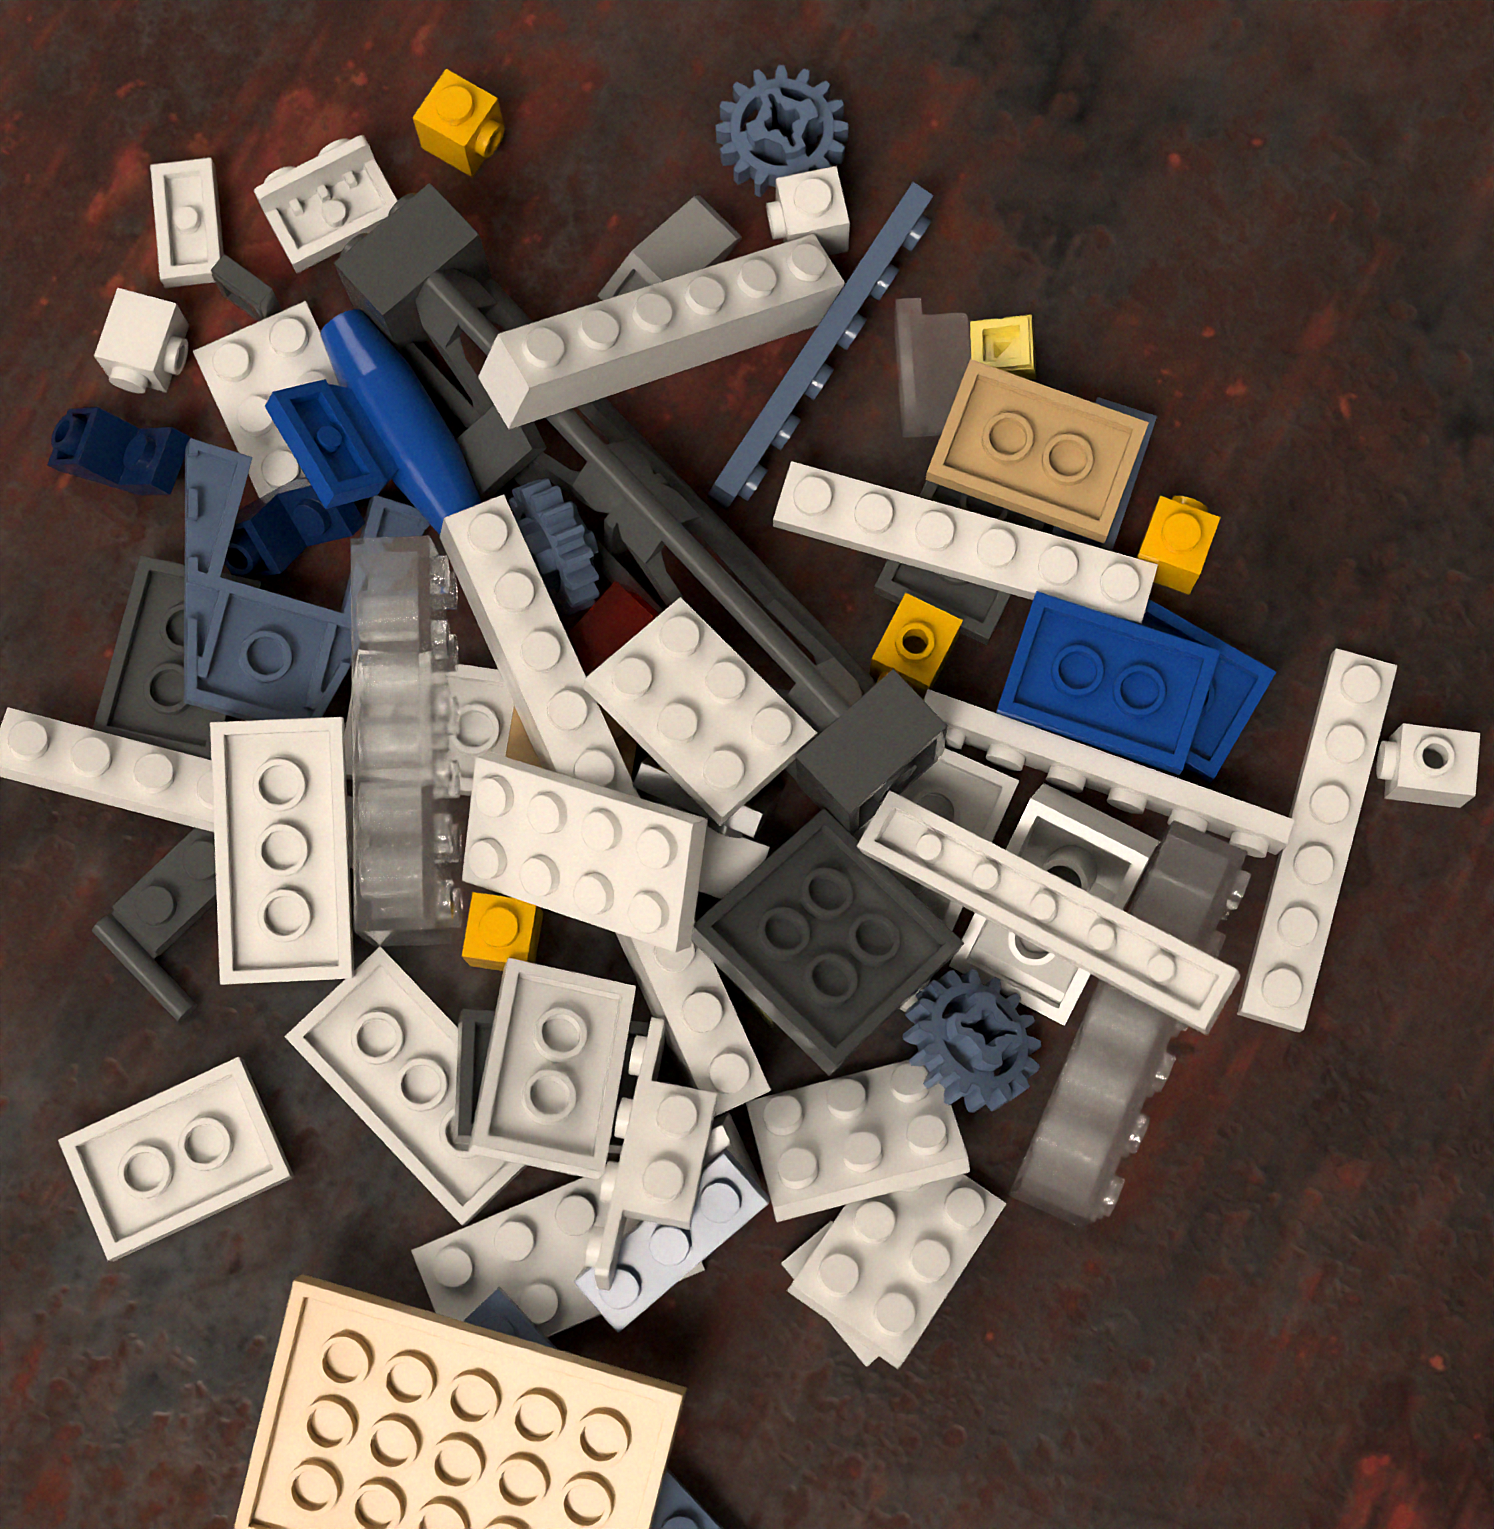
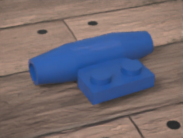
[264,309,482,535]

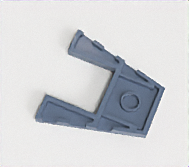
[184,438,430,721]

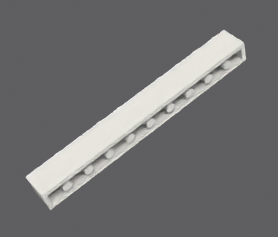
[440,494,771,1117]

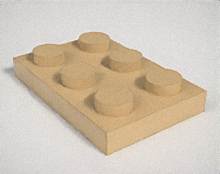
[926,359,1149,544]

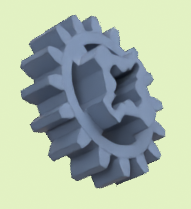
[716,65,848,197]
[509,478,599,617]
[903,969,1041,1113]

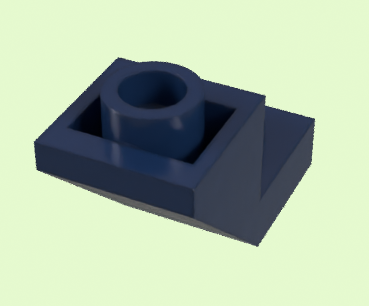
[47,407,192,495]
[224,477,365,579]

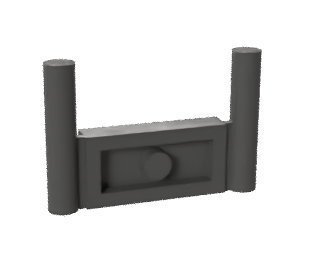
[92,827,217,1023]

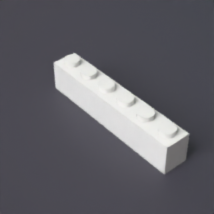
[478,234,845,429]

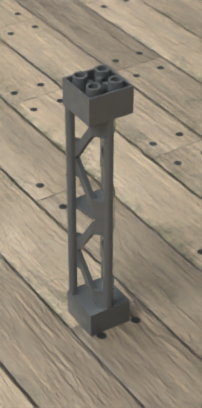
[334,183,947,836]

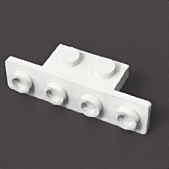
[585,1017,717,1291]

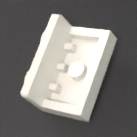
[254,135,397,273]

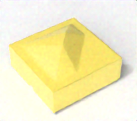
[970,315,1036,380]

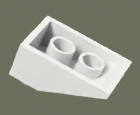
[949,783,1159,1026]

